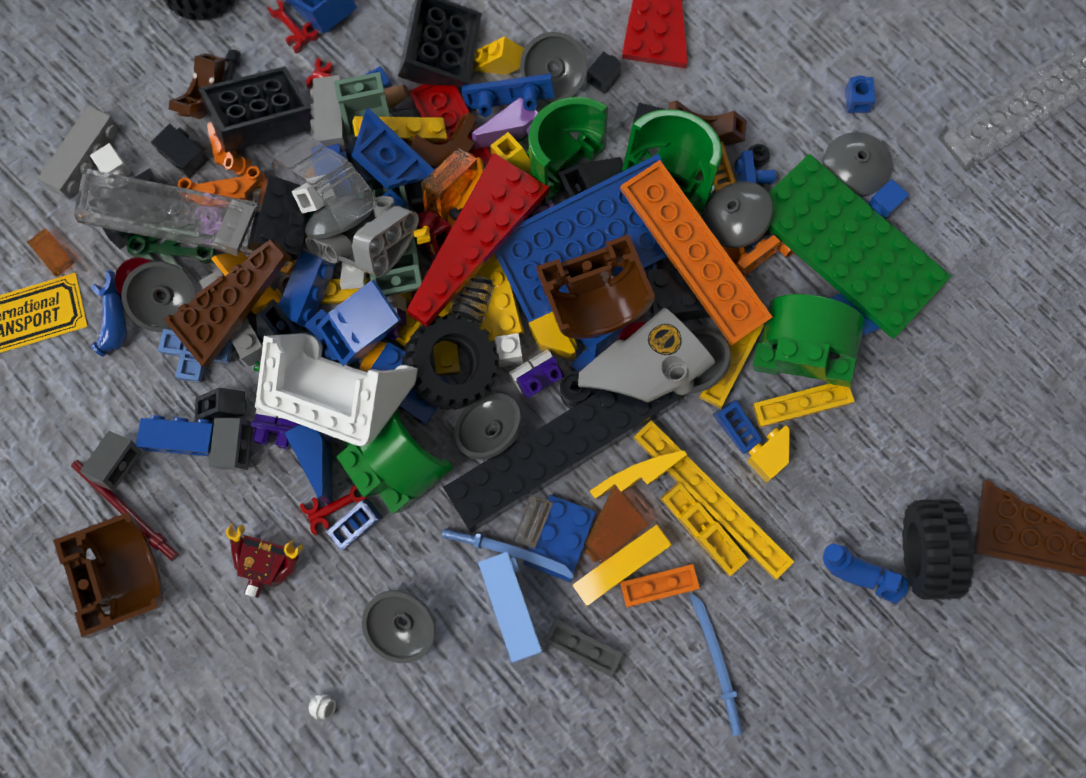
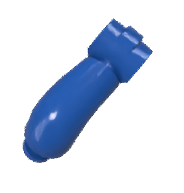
[91,270,127,357]
[823,544,909,604]

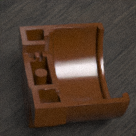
[536,234,655,339]
[53,513,163,639]

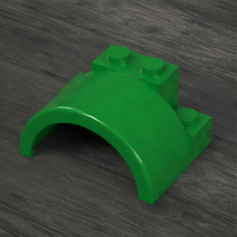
[526,97,608,205]
[622,109,722,213]
[753,294,865,388]
[337,409,453,514]

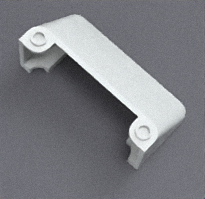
[257,333,417,446]

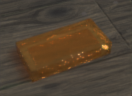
[27,228,75,277]

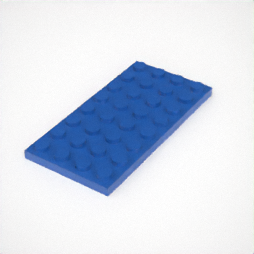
[495,154,667,322]

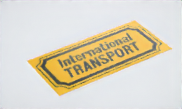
[0,272,88,353]

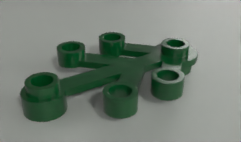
[127,221,216,275]

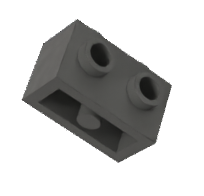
[209,418,253,470]
[80,431,142,492]

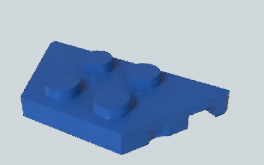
[352,108,436,190]

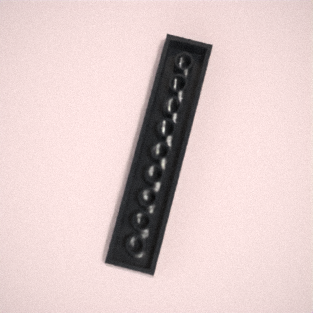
[443,389,679,533]

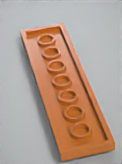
[620,160,772,346]

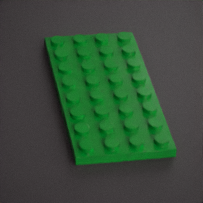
[768,154,951,339]

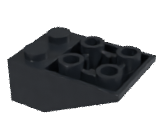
[558,157,624,200]

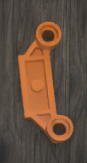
[207,120,252,176]
[178,166,267,208]
[736,235,794,277]

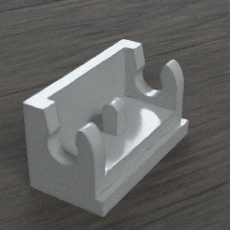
[212,200,255,256]

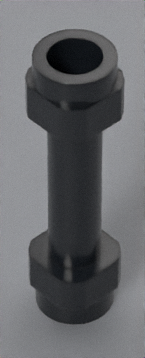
[223,49,241,82]

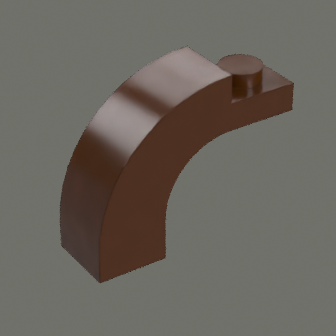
[169,53,226,120]
[669,100,747,146]
[407,113,477,168]

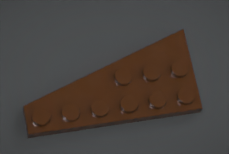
[163,240,290,367]
[974,479,1086,577]

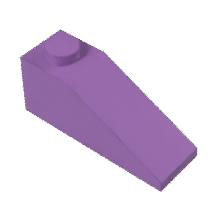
[472,97,538,149]

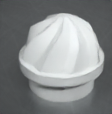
[309,694,336,721]

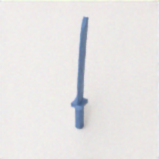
[442,528,574,579]
[689,593,743,736]

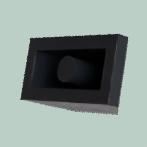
[256,299,299,343]
[195,387,247,421]

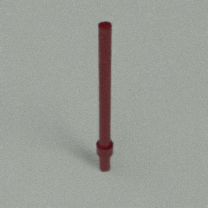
[71,460,179,561]

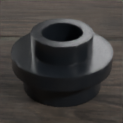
[748,144,770,167]

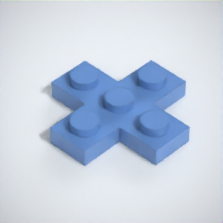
[158,329,234,383]

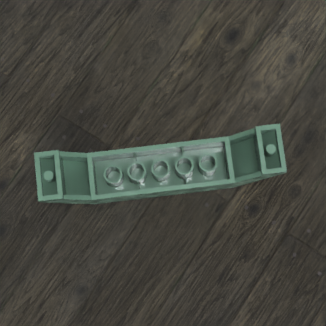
[334,72,422,297]

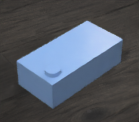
[478,552,543,663]

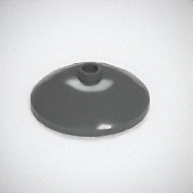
[520,32,588,102]
[822,132,893,197]
[703,181,774,248]
[305,196,373,239]
[122,261,196,332]
[687,330,731,394]
[454,393,522,459]
[362,590,436,663]

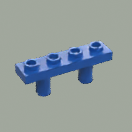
[462,74,555,117]
[734,150,776,246]

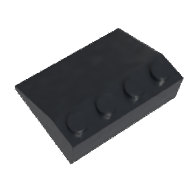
[397,0,482,86]
[198,66,312,153]

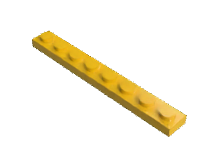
[633,420,794,580]

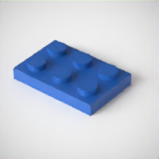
[523,495,596,583]

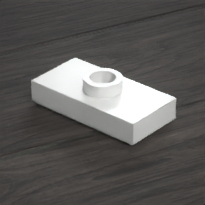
[340,262,366,289]

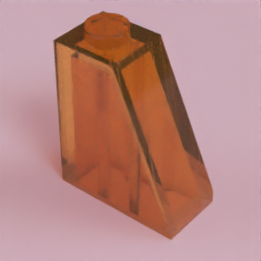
[421,148,478,220]
[585,486,648,564]

